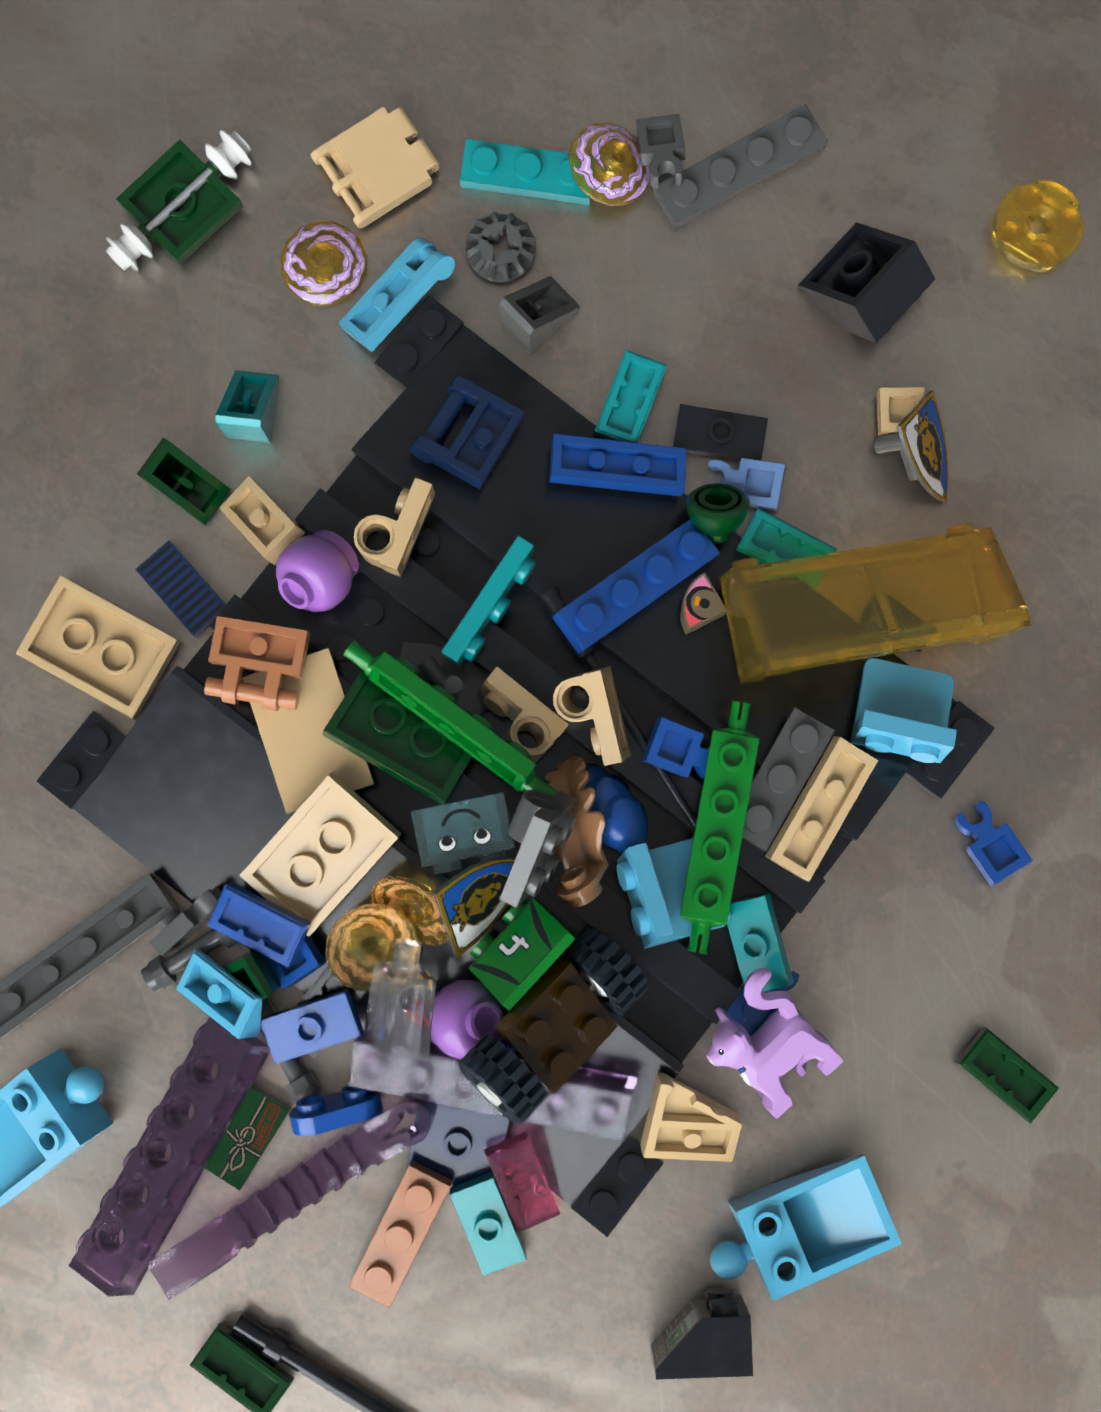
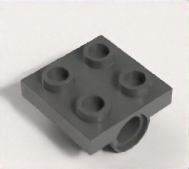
[499,790,577,908]

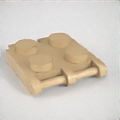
[311,107,440,229]

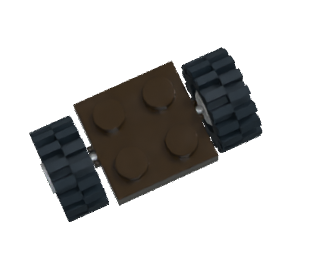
[458,928,649,1125]

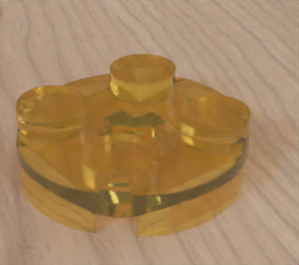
[991,180,1084,273]

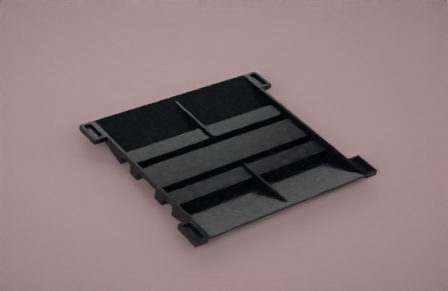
[36,296,995,1237]

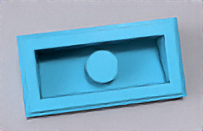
[176,949,262,1039]

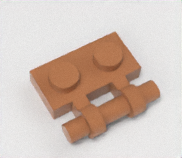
[204,616,311,711]

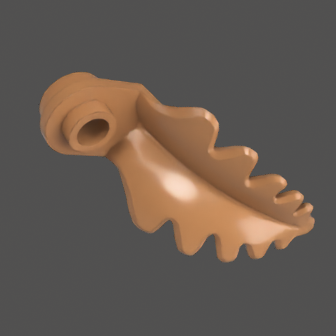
[545,754,609,908]

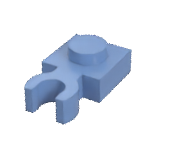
[704,458,787,511]

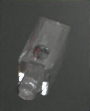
[364,939,436,1058]

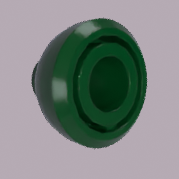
[686,483,750,543]

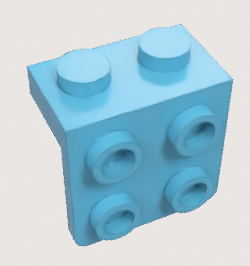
[850,658,957,763]
[617,838,731,949]

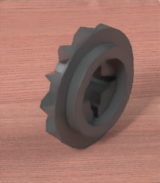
[466,211,536,282]

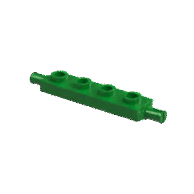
[343,640,558,797]
[680,701,760,954]

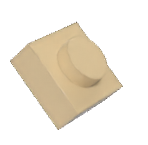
[877,387,925,436]

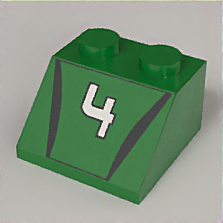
[469,897,576,1011]

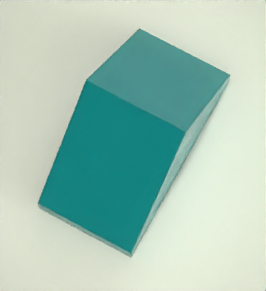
[215,370,279,443]

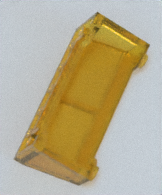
[720,523,1031,684]

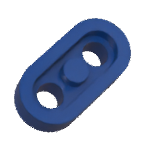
[289,1082,383,1136]

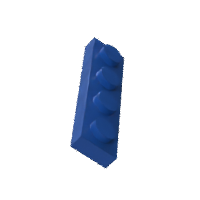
[552,520,720,654]

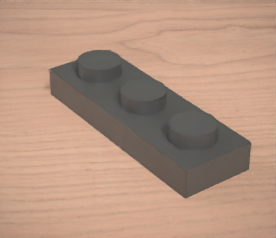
[742,708,835,852]

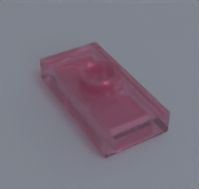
[484,1131,560,1233]

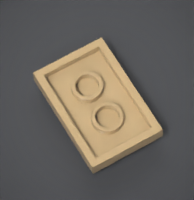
[15,575,181,720]
[239,772,402,937]

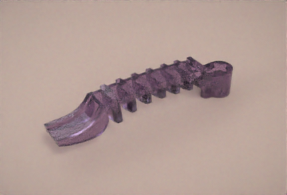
[147,1096,435,1300]

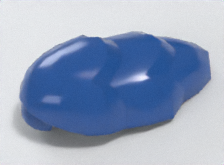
[583,763,648,855]

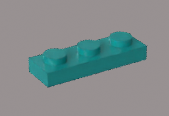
[460,139,596,205]
[441,536,537,667]

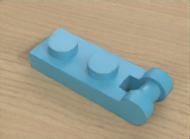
[338,237,455,352]

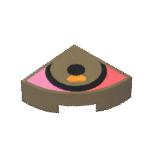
[680,572,727,635]

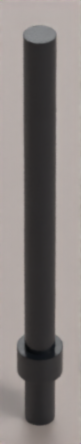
[232,1314,398,1412]

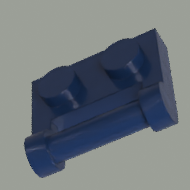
[410,376,525,490]

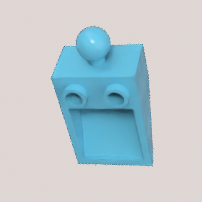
[0,1048,113,1208]
[710,1154,902,1301]

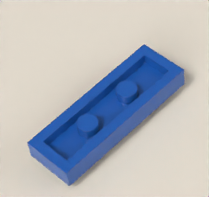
[549,434,686,496]

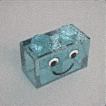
[411,792,516,875]

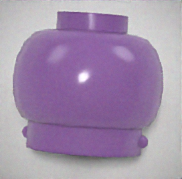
[276,530,359,612]
[423,980,507,1060]

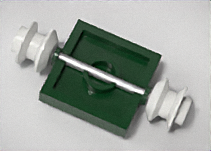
[106,130,252,272]

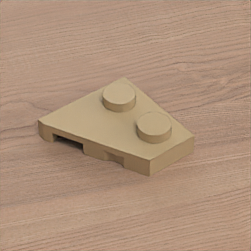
[640,1073,742,1162]

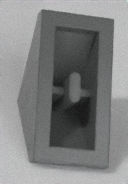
[499,276,580,354]

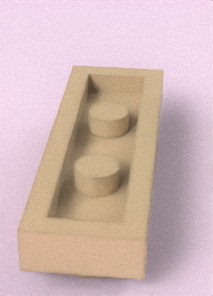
[765,736,878,882]

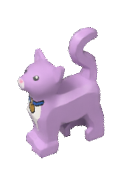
[706,967,844,1119]

